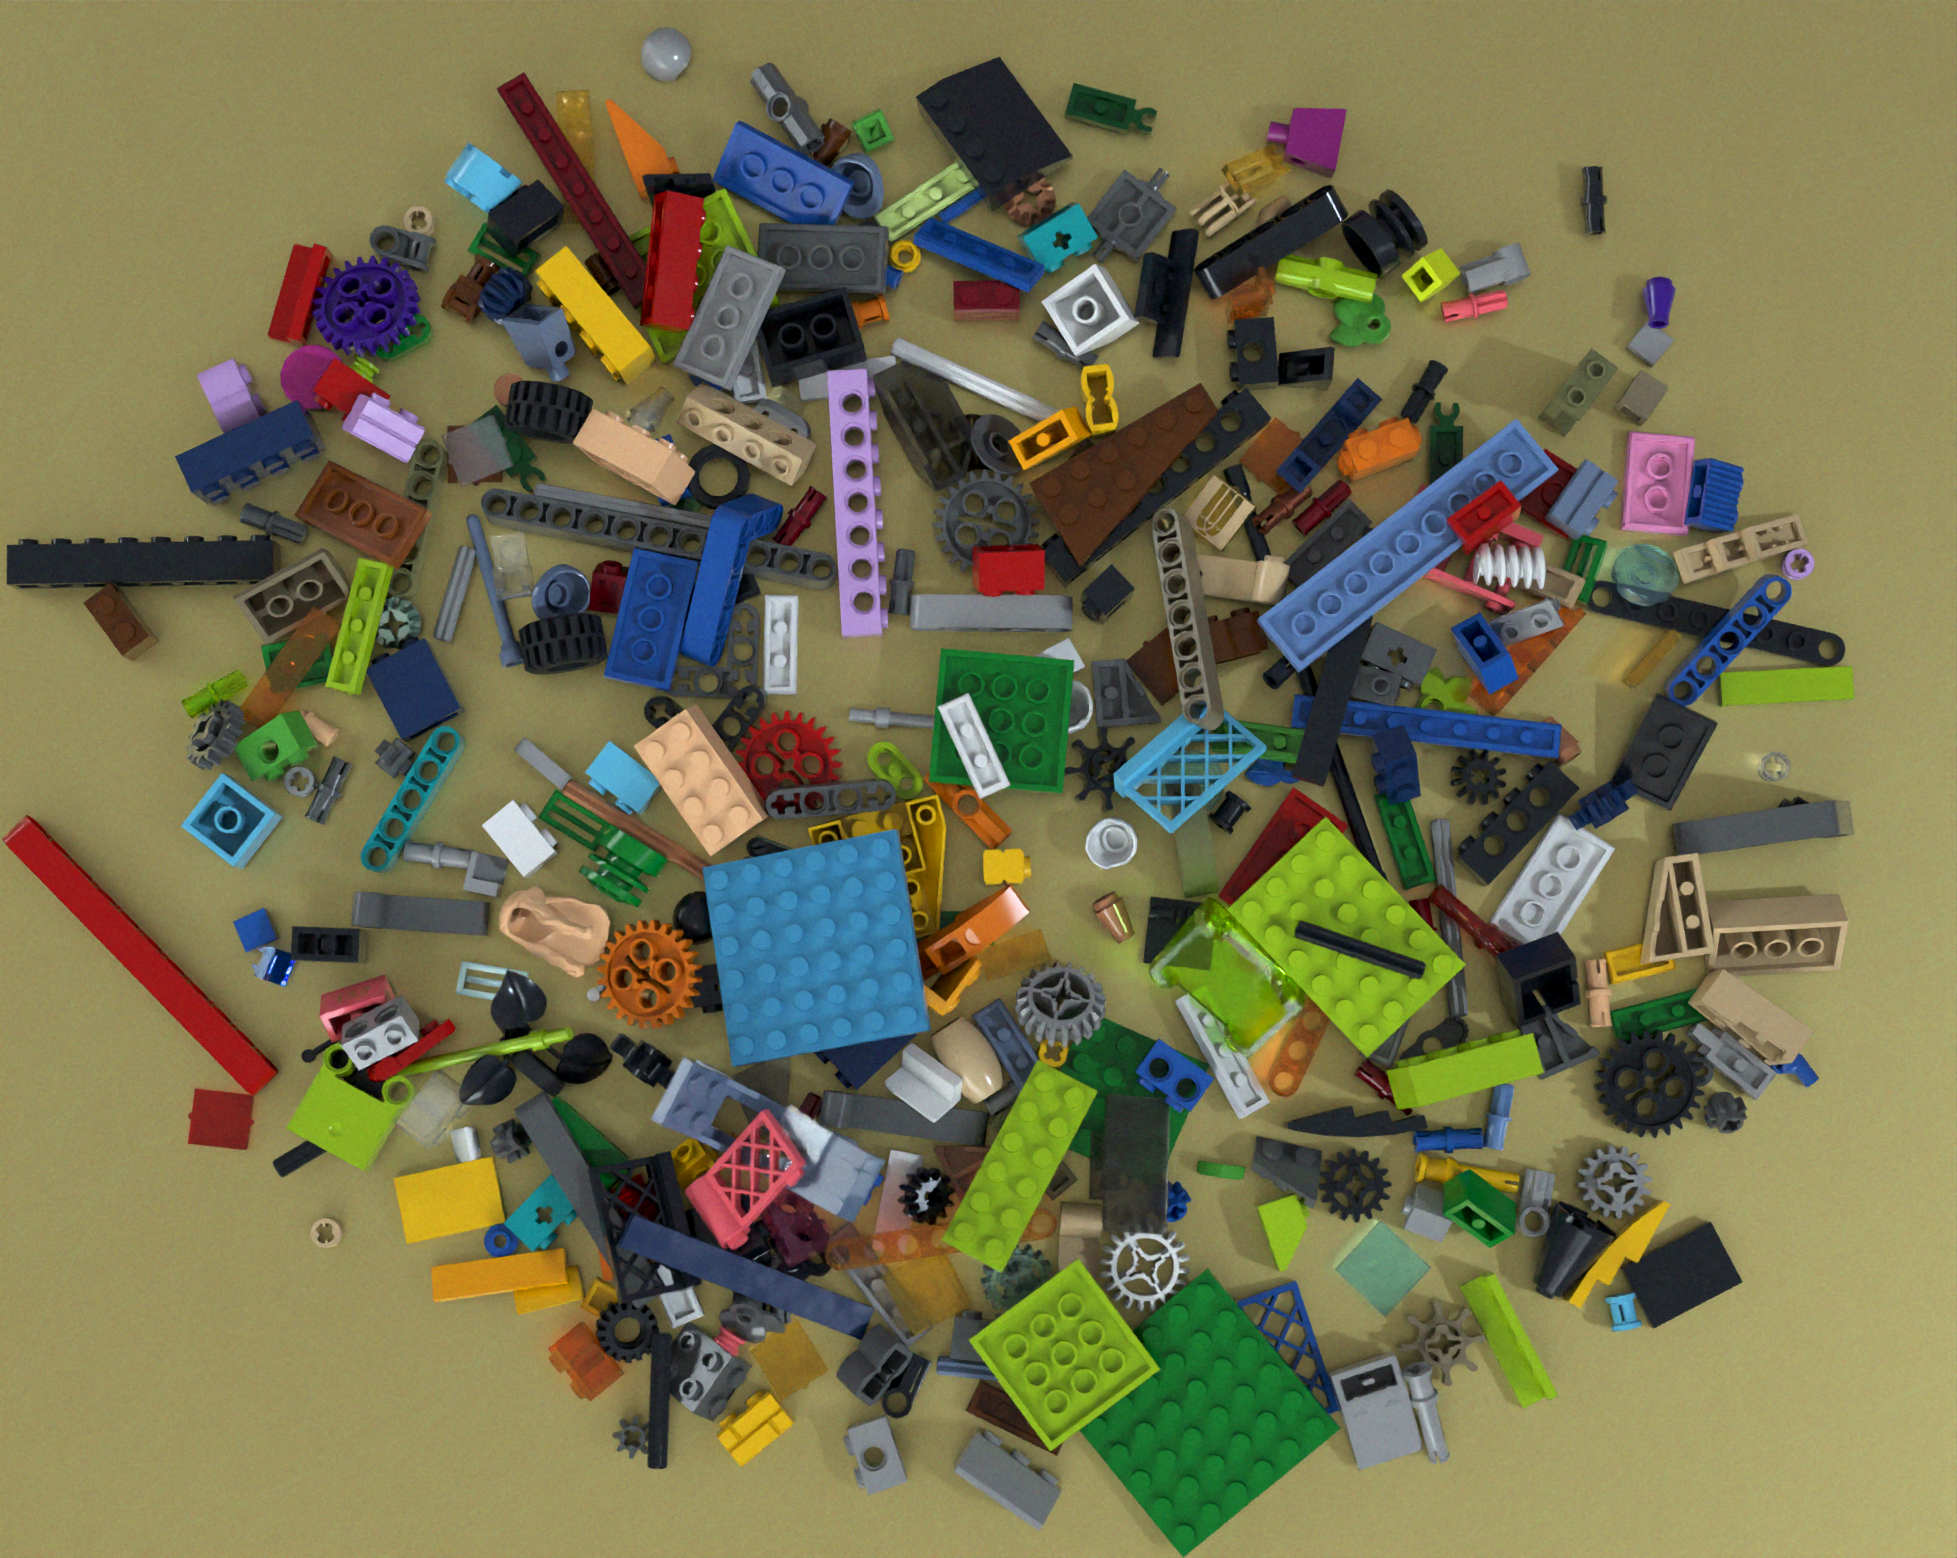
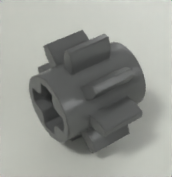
[374,737,416,779]
[1704,1092,1747,1134]
[490,1119,532,1164]
[612,1414,649,1459]

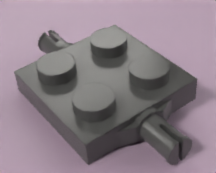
[1087,168,1177,263]

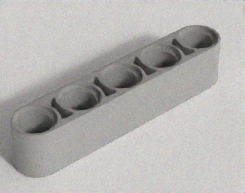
[910,594,1073,632]

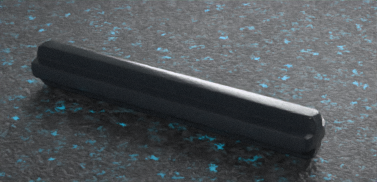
[1294,920,1426,979]
[647,1332,672,1469]

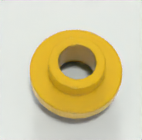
[888,240,921,273]

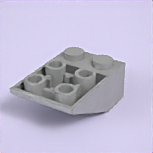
[1327,1351,1423,1470]

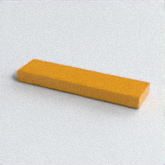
[431,1248,569,1302]

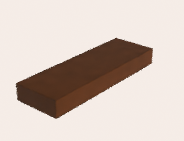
[966,1379,1063,1456]

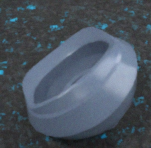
[831,153,884,219]
[532,564,591,620]

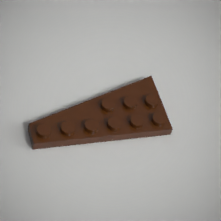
[1029,383,1218,568]

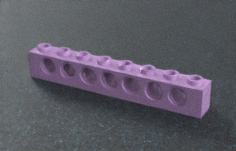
[827,369,889,638]

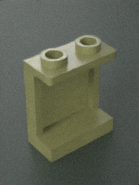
[1538,348,1618,436]

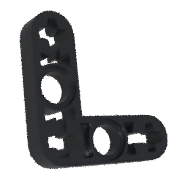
[644,685,768,753]

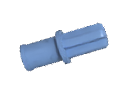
[1483,1083,1515,1151]

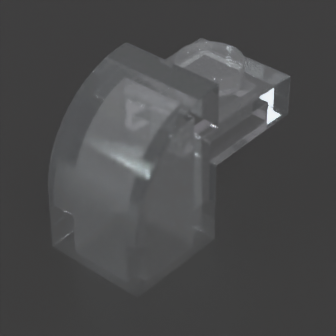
[490,531,534,602]

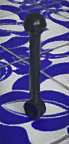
[301,1039,340,1063]

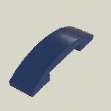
[1275,378,1382,493]

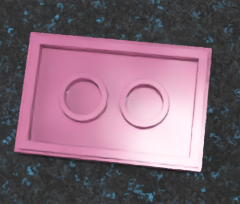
[1620,431,1695,536]

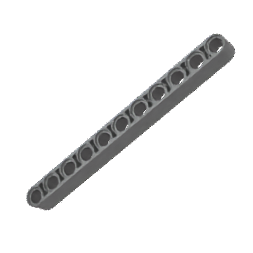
[481,489,837,590]

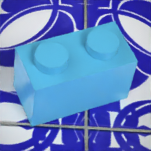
[585,741,662,815]

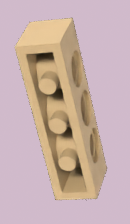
[677,382,817,486]

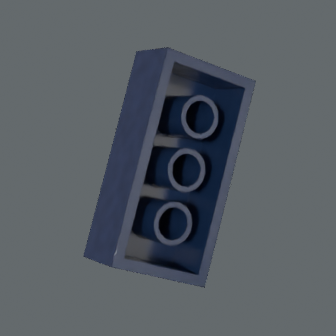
[175,400,327,505]

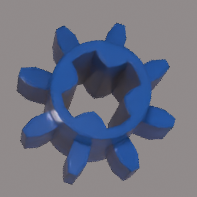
[1146,1181,1191,1222]

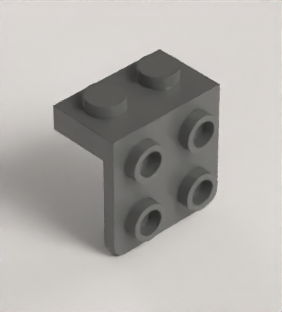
[670,1323,752,1421]

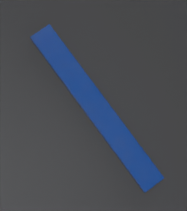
[1291,694,1562,759]

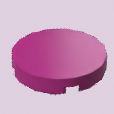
[280,345,343,411]

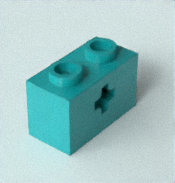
[1017,202,1098,273]
[504,1174,578,1252]

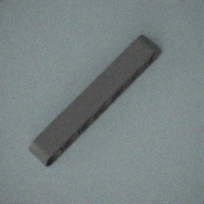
[515,1091,666,1309]

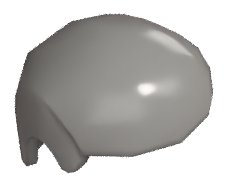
[641,27,691,81]

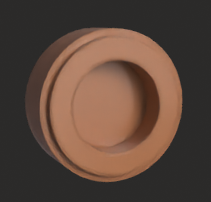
[494,374,524,407]

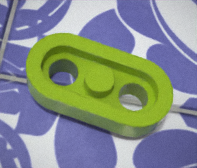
[867,742,923,800]

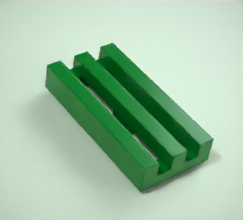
[467,222,542,280]
[1563,535,1609,605]
[538,789,608,853]

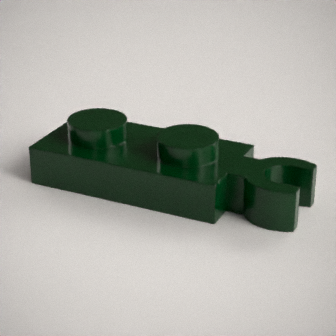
[1065,83,1157,135]
[1427,402,1463,487]
[470,405,547,493]

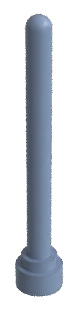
[466,514,524,668]

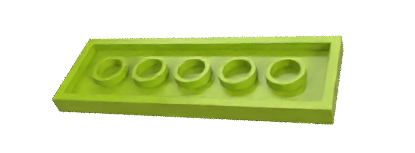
[942,1060,1098,1273]

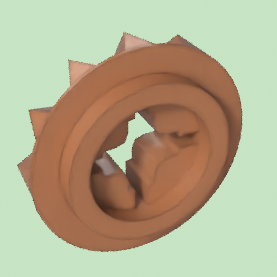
[1004,178,1056,226]

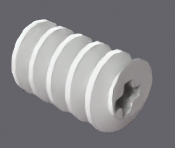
[1473,543,1546,589]

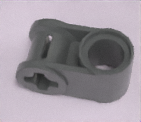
[369,225,437,273]

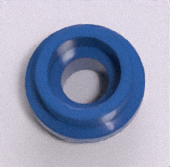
[484,1224,518,1257]

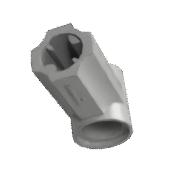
[1460,243,1531,294]
[1515,1169,1555,1237]

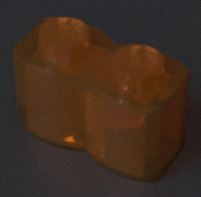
[548,1321,624,1402]

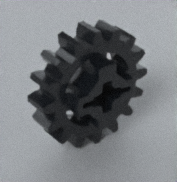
[1318,1149,1392,1223]

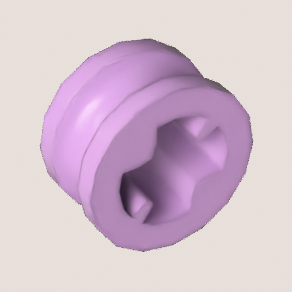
[1781,548,1815,580]

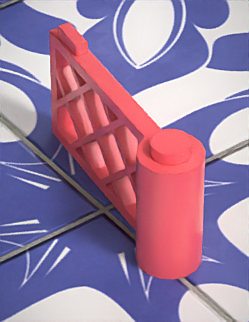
[685,1109,806,1250]

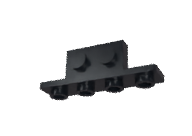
[1134,228,1199,359]

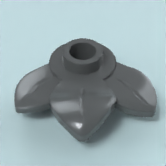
[719,1294,786,1344]

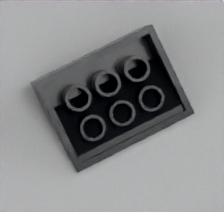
[916,57,1073,212]

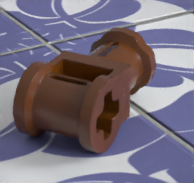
[441,254,501,325]

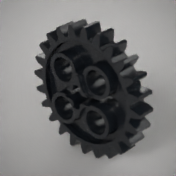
[1594,1028,1706,1138]

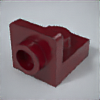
[589,560,629,614]

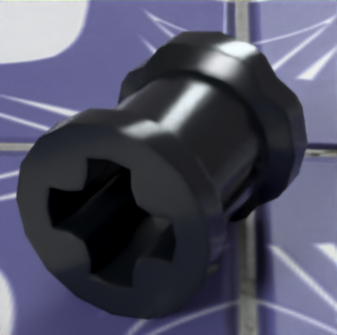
[1208,790,1251,835]

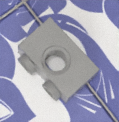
[843,1413,908,1495]

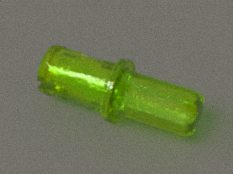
[181,670,248,719]

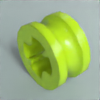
[348,354,380,383]

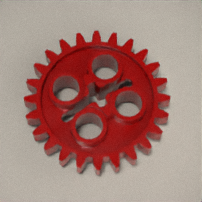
[735,710,843,811]

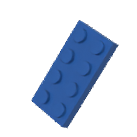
[712,120,855,225]
[604,548,700,692]

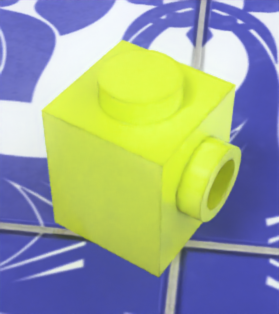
[1401,248,1461,302]

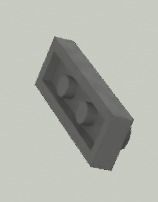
[1284,499,1372,588]

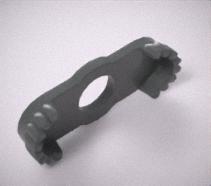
[1399,1016,1469,1060]

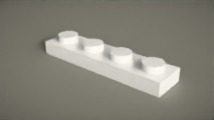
[1175,984,1270,1119]

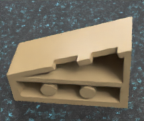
[1687,969,1815,1065]

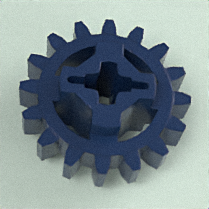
[1568,779,1639,831]

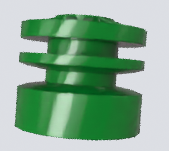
[578,823,668,908]

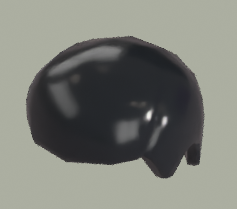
[672,891,713,945]

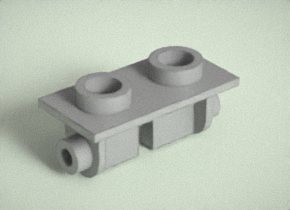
[1489,597,1564,647]

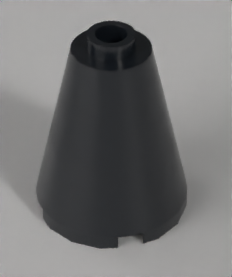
[1532,1201,1617,1300]

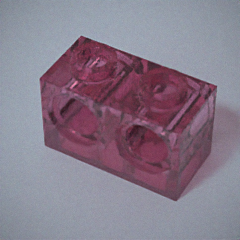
[760,1187,830,1267]

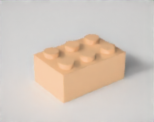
[573,409,695,506]

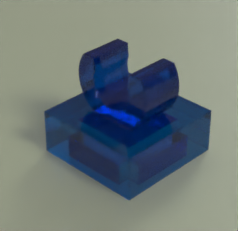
[252,945,296,987]

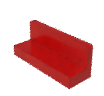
[268,243,333,347]

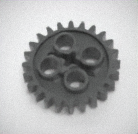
[932,469,1040,575]

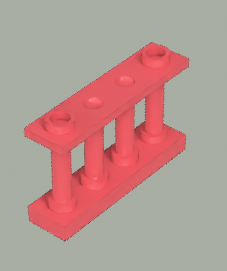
[1413,484,1544,614]

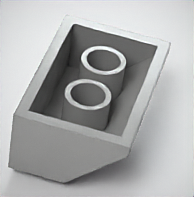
[954,1429,1061,1531]

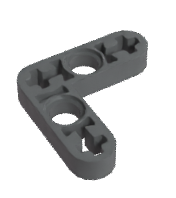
[665,603,760,699]

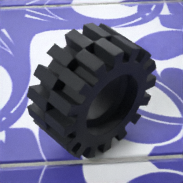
[595,1298,660,1363]

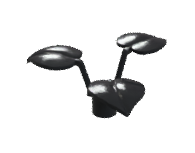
[459,970,613,1105]

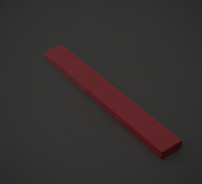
[496,72,647,309]

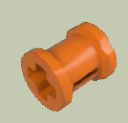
[851,294,890,330]

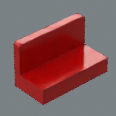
[1446,480,1522,555]

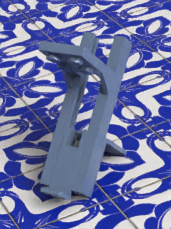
[651,1057,885,1223]

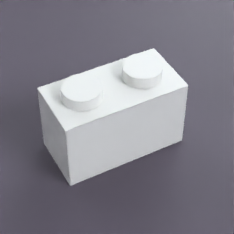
[482,800,559,879]

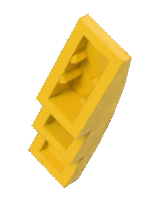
[1563,1199,1671,1309]

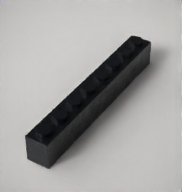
[7,535,280,589]

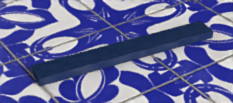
[618,1213,874,1340]

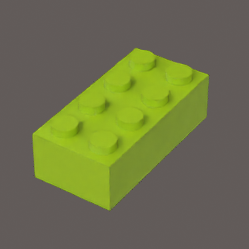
[1386,1029,1544,1110]

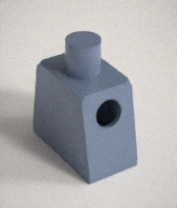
[501,303,577,382]

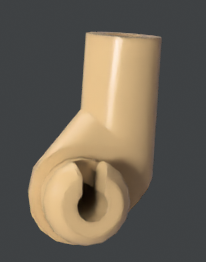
[1256,195,1292,228]

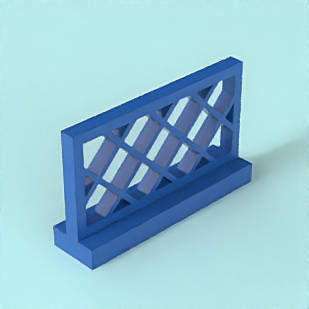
[1236,1281,1339,1414]

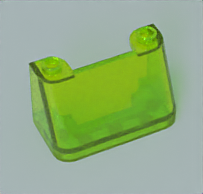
[1148,897,1305,1059]

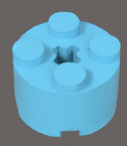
[444,142,522,213]

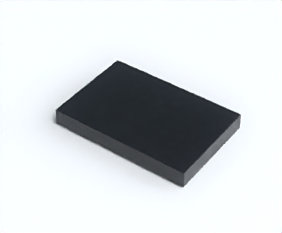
[1610,692,1718,811]
[1620,1221,1742,1329]

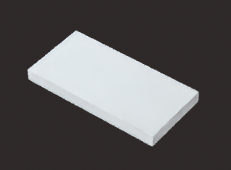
[1486,813,1615,946]

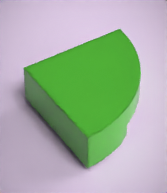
[1197,1161,1245,1180]

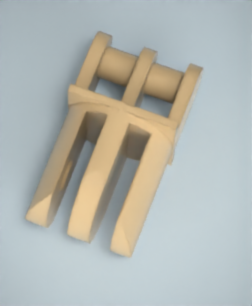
[1189,175,1258,237]

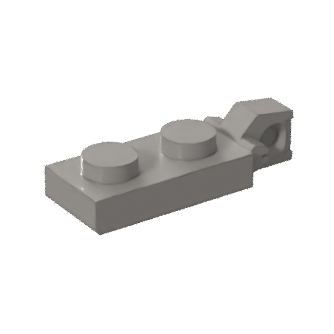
[1686,1023,1777,1100]

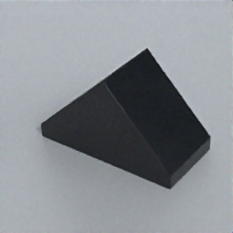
[1277,347,1335,390]

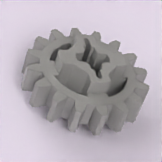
[1576,1145,1652,1219]

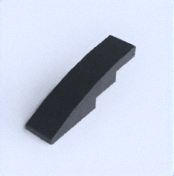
[1284,1105,1428,1137]

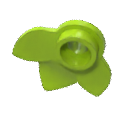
[1416,667,1478,715]

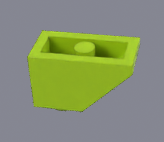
[1255,1193,1310,1272]

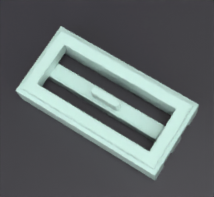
[456,961,529,1000]

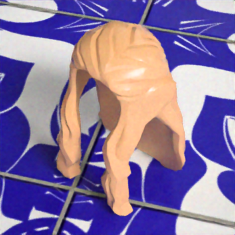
[498,886,611,978]

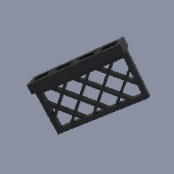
[588,1151,702,1304]

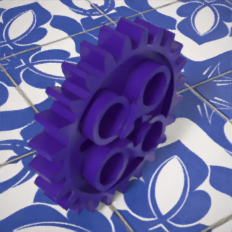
[313,255,421,358]

